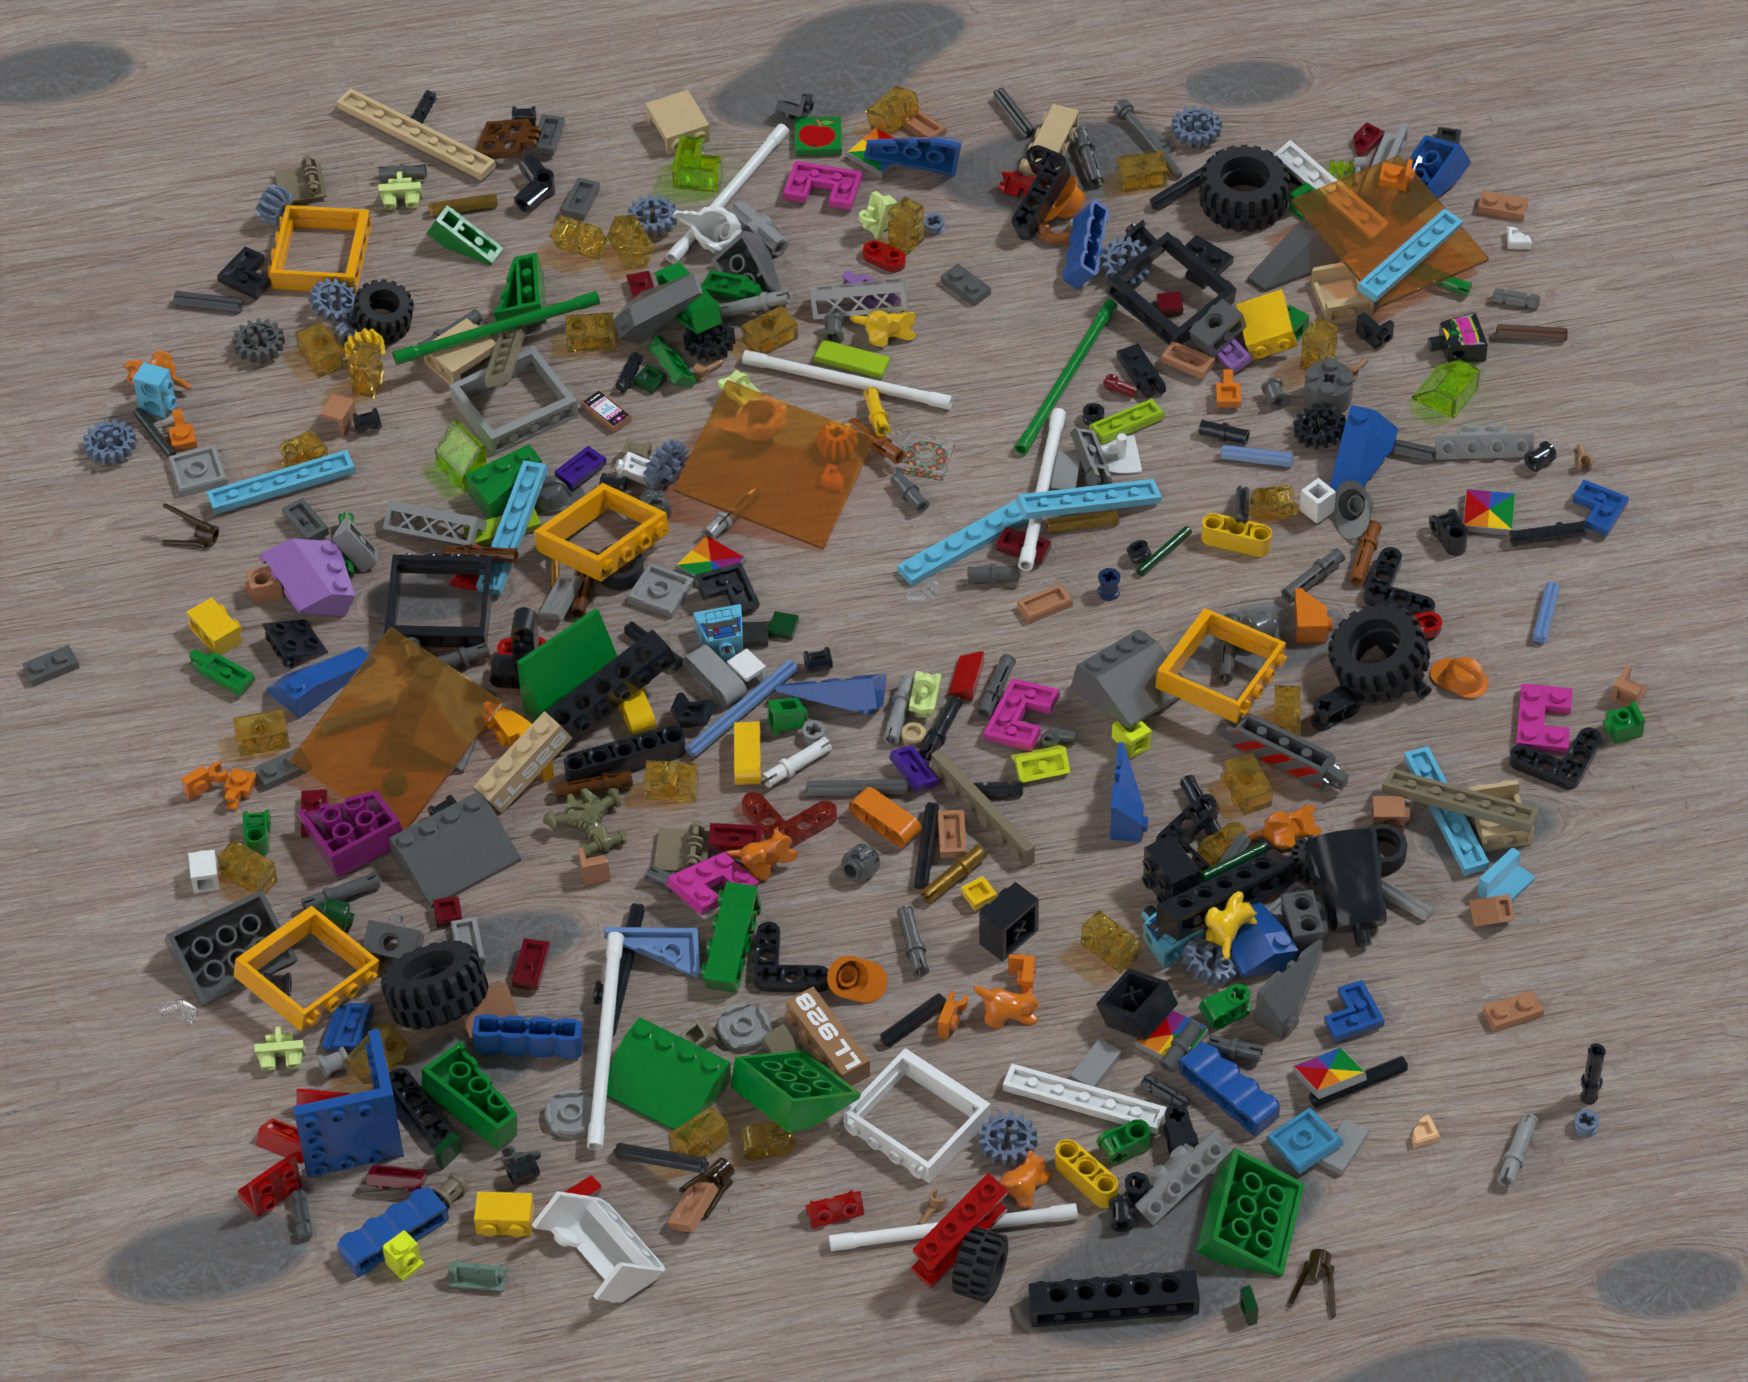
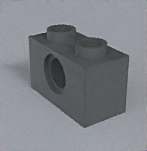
[1189,299,1247,358]
[362,920,425,963]

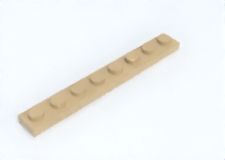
[336,88,496,181]

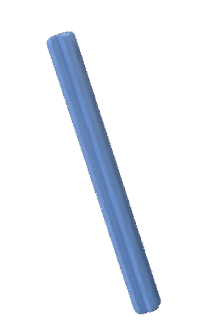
[685,660,798,758]

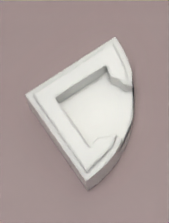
[1506,226,1532,249]

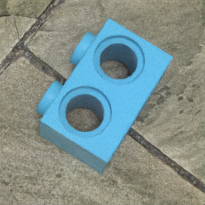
[133,362,177,419]

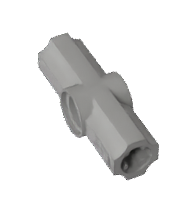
[730,200,788,257]

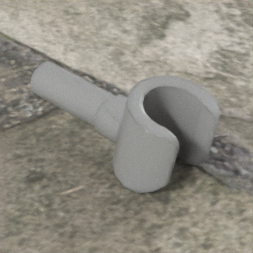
[1353,157,1367,187]

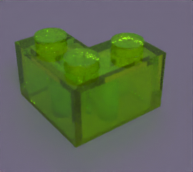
[672,136,723,193]

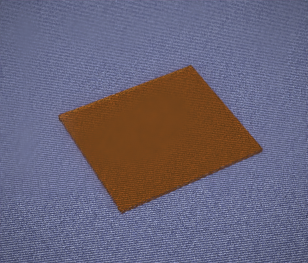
[1292,155,1489,308]
[674,380,876,550]
[289,627,503,830]

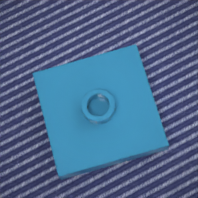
[1266,1107,1343,1174]

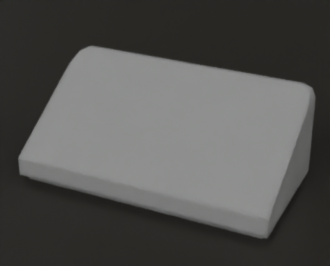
[333,517,378,572]

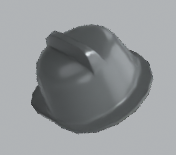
[534,476,585,514]
[1335,480,1373,539]

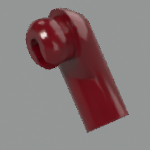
[1103,374,1137,398]

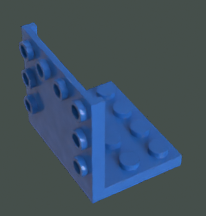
[293,1029,404,1177]

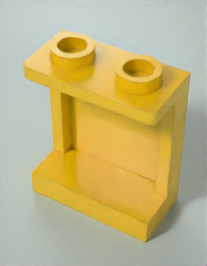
[1236,289,1298,360]

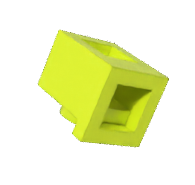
[1112,720,1152,759]
[382,1230,424,1281]

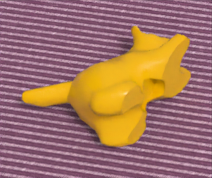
[849,310,916,347]
[1205,891,1257,960]

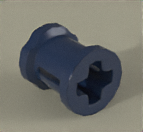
[1098,568,1121,601]

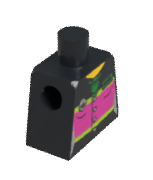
[1428,312,1488,363]

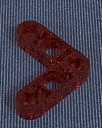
[742,792,837,849]

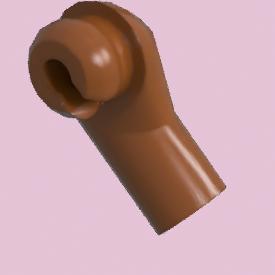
[1037,223,1070,245]

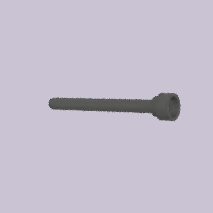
[1113,99,1182,178]

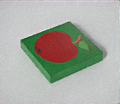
[795,116,842,156]

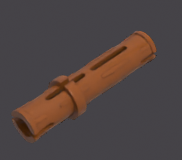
[847,418,906,464]
[1348,520,1382,586]

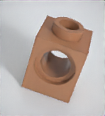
[244,566,283,605]
[1371,796,1410,833]

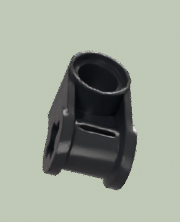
[1429,508,1468,556]
[1311,686,1360,730]
[1163,1105,1199,1158]

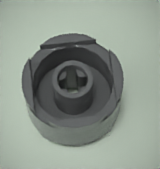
[1304,357,1354,413]

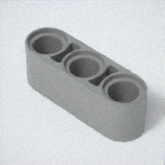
[683,644,747,707]

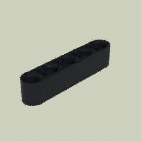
[563,725,686,782]

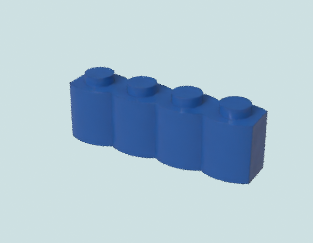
[1063,199,1109,289]
[472,1014,584,1059]
[1179,1042,1280,1136]
[337,1186,449,1277]

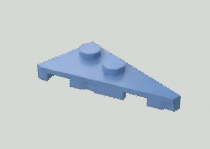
[604,927,701,978]

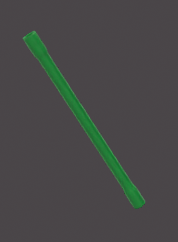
[392,291,600,365]
[1014,299,1118,455]

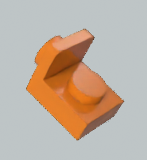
[1378,159,1416,191]
[1008,954,1036,994]

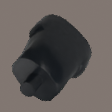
[1304,828,1387,948]

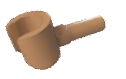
[1346,357,1369,381]
[693,359,723,381]
[1577,443,1593,471]
[918,1190,946,1225]

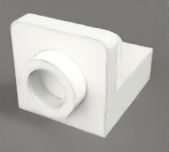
[613,451,650,486]

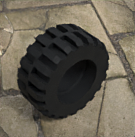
[1199,145,1290,232]
[1328,603,1430,703]
[381,940,489,1029]

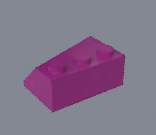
[297,790,403,878]

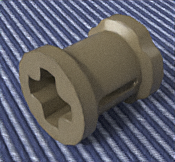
[623,439,652,460]
[433,1172,468,1209]

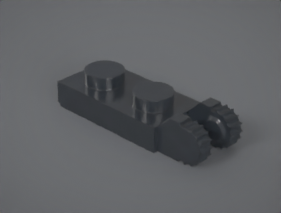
[1116,343,1166,399]

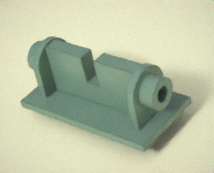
[448,1260,508,1292]

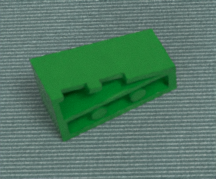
[494,253,547,327]
[655,261,722,334]
[465,444,542,519]

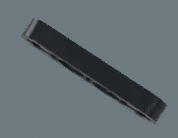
[389,1068,453,1149]

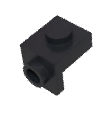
[775,93,814,119]
[1123,219,1157,248]
[1356,312,1394,349]
[670,692,715,728]

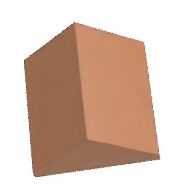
[459,980,518,1042]

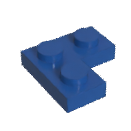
[1573,479,1629,536]
[1324,980,1385,1043]

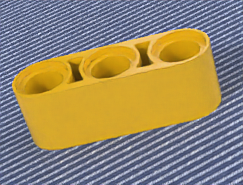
[1201,513,1272,557]
[618,688,657,736]
[734,721,761,785]
[1055,1139,1118,1209]

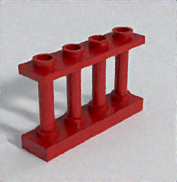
[911,1173,1008,1289]

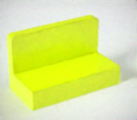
[1011,745,1070,783]

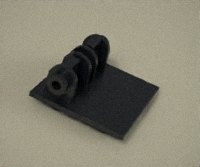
[262,619,328,668]

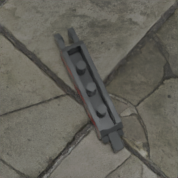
[1216,713,1348,791]

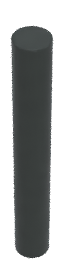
[133,408,177,457]

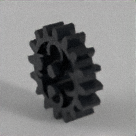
[683,318,736,361]
[1293,403,1346,449]

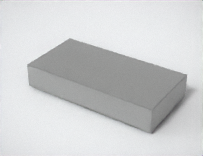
[539,575,583,621]
[450,917,485,964]
[1070,1039,1122,1087]
[1318,1119,1369,1175]

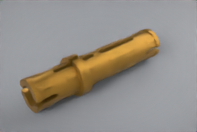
[920,844,988,904]

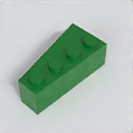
[701,881,762,993]
[422,1041,517,1150]

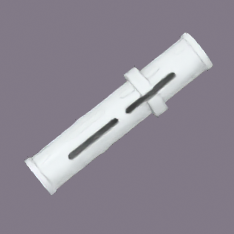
[761,737,832,788]

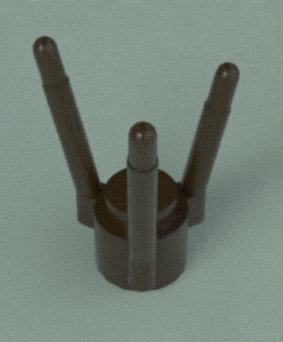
[162,503,219,549]
[679,1157,735,1219]
[1288,1249,1336,1318]

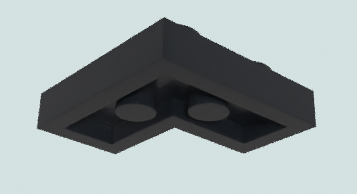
[1184,235,1234,289]
[217,246,270,299]
[694,562,760,613]

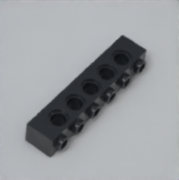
[532,629,677,748]
[1156,848,1295,941]
[1028,1269,1200,1327]

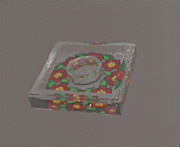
[895,432,955,481]

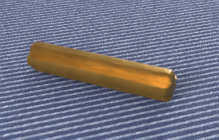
[428,193,498,216]
[1046,510,1119,533]

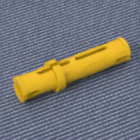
[863,387,891,438]

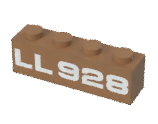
[784,987,870,1086]

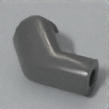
[1040,727,1077,748]

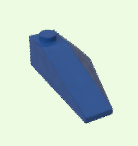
[1392,135,1471,219]
[864,136,962,176]
[1330,405,1398,491]
[266,646,376,719]
[775,673,887,715]
[1110,742,1148,842]
[1231,901,1298,978]

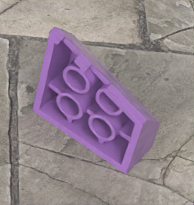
[259,538,355,616]

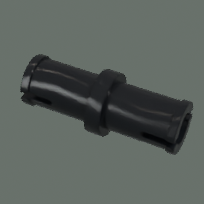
[1199,419,1250,445]

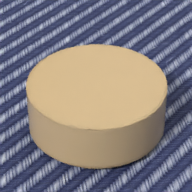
[901,722,926,748]

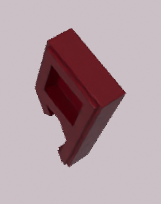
[1353,122,1385,157]

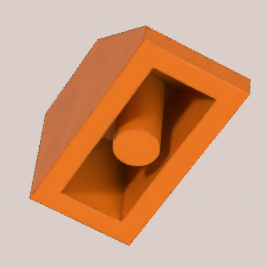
[1294,588,1333,643]

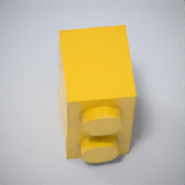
[187,597,242,655]
[474,1192,534,1237]

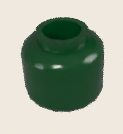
[317,898,355,931]

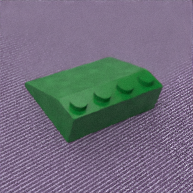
[517,608,618,720]
[607,1017,732,1138]
[730,1049,861,1133]
[1196,1148,1305,1277]

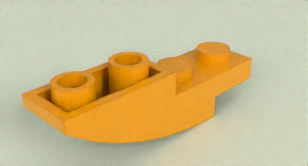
[483,702,554,782]

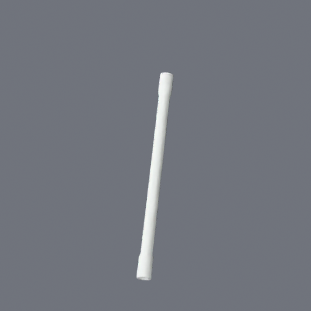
[666,124,789,264]
[742,350,953,410]
[1018,408,1066,571]
[587,932,624,1151]
[829,1203,1078,1252]

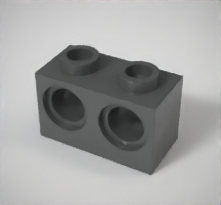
[1281,889,1328,951]

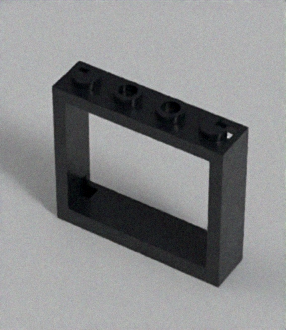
[1106,232,1237,345]
[384,553,495,648]

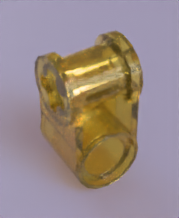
[280,430,328,469]
[1249,485,1299,520]
[1197,822,1247,866]
[741,1122,795,1161]

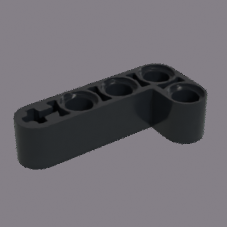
[1012,145,1071,240]
[489,607,539,689]

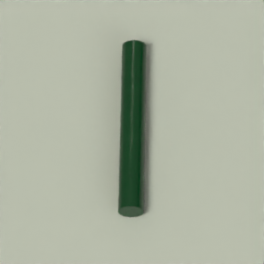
[1136,526,1192,576]
[1200,843,1267,882]

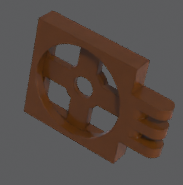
[476,119,542,159]

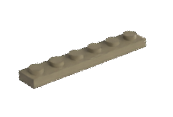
[484,326,527,388]
[930,749,1035,868]
[1382,768,1540,833]

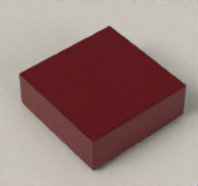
[1156,291,1184,316]
[433,896,462,927]

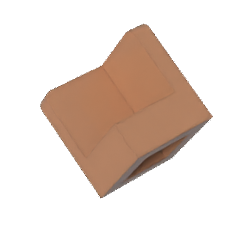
[321,394,356,435]
[1611,666,1647,707]
[578,847,610,886]
[1469,894,1515,927]

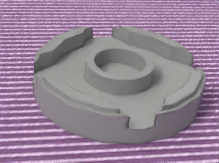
[717,1003,771,1052]
[545,1089,593,1139]

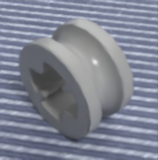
[802,720,825,746]

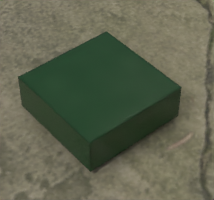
[633,365,667,395]
[768,611,799,640]
[434,1132,462,1169]
[1239,1285,1259,1325]

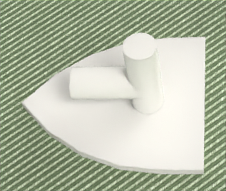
[1100,433,1142,474]

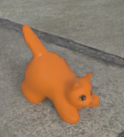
[124,350,192,390]
[1247,804,1322,850]
[724,828,798,881]
[973,985,1039,1029]
[1000,1151,1052,1209]

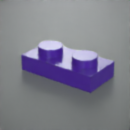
[554,446,606,490]
[889,745,940,792]

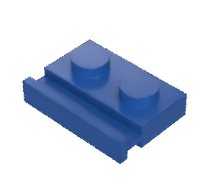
[321,1003,375,1052]

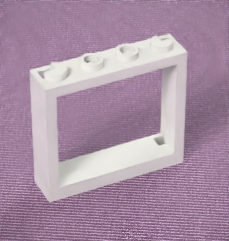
[844,1048,990,1183]

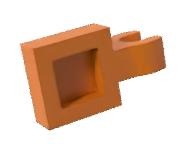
[1216,369,1241,408]
[168,408,197,452]
[181,761,228,800]
[224,768,258,810]
[938,991,968,1040]

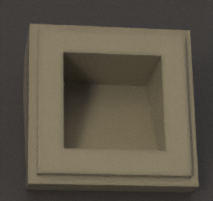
[680,1017,720,1049]
[762,1024,800,1053]

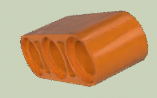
[848,787,922,848]

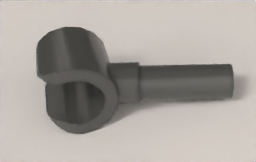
[501,1146,541,1165]

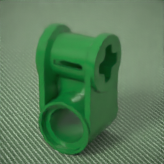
[243,809,271,859]
[1198,984,1251,1030]
[1096,1119,1150,1166]

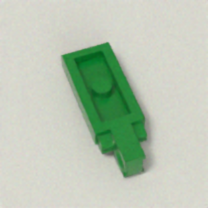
[702,270,763,300]
[648,335,696,388]
[189,649,255,697]

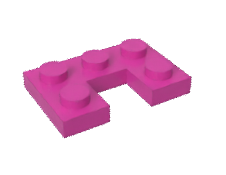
[783,161,863,211]
[983,678,1060,752]
[1516,683,1573,754]
[666,852,759,915]

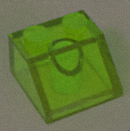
[1412,359,1481,419]
[434,418,487,493]

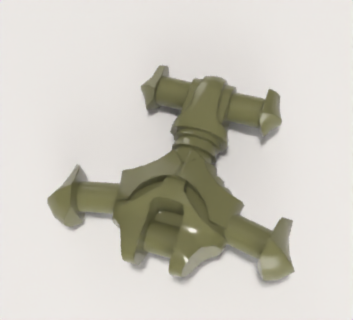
[543,788,627,858]

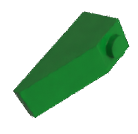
[426,205,503,265]

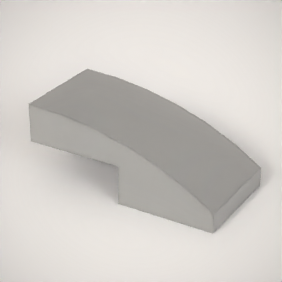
[1051,450,1081,491]

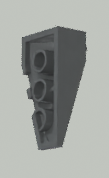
[1247,212,1347,292]
[711,231,786,320]
[614,273,703,345]
[1255,939,1323,1039]

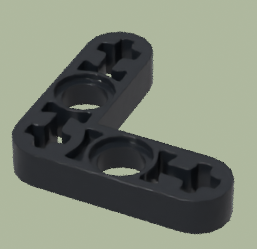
[1364,547,1435,615]
[1509,727,1601,790]
[1156,794,1220,884]
[754,921,829,993]

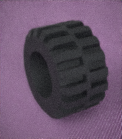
[352,279,414,344]
[952,1226,1009,1303]

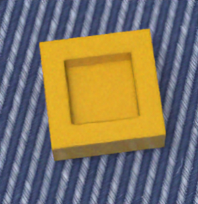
[961,876,997,911]

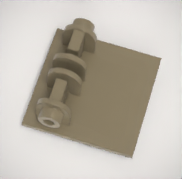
[274,155,327,203]
[654,820,709,872]

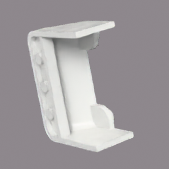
[532,1191,665,1303]

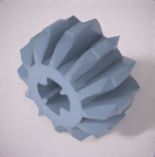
[256,184,292,226]

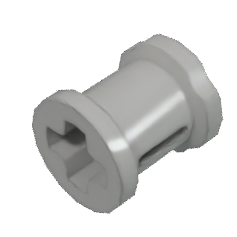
[317,1047,352,1079]

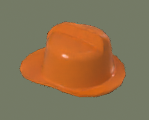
[1043,176,1086,223]
[1430,657,1488,699]
[827,955,888,1003]

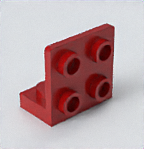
[237,1153,302,1217]

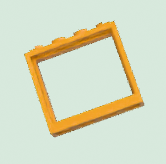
[268,205,372,294]
[534,483,670,582]
[1155,608,1287,723]
[233,906,379,1032]

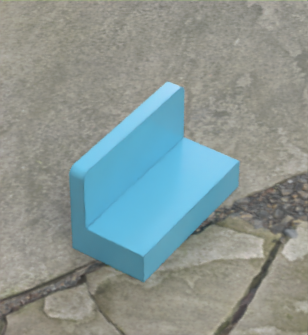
[1477,847,1534,902]

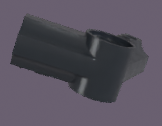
[514,154,555,213]

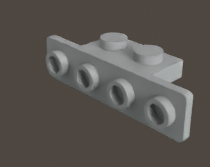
[1435,423,1534,460]
[1135,1130,1232,1225]

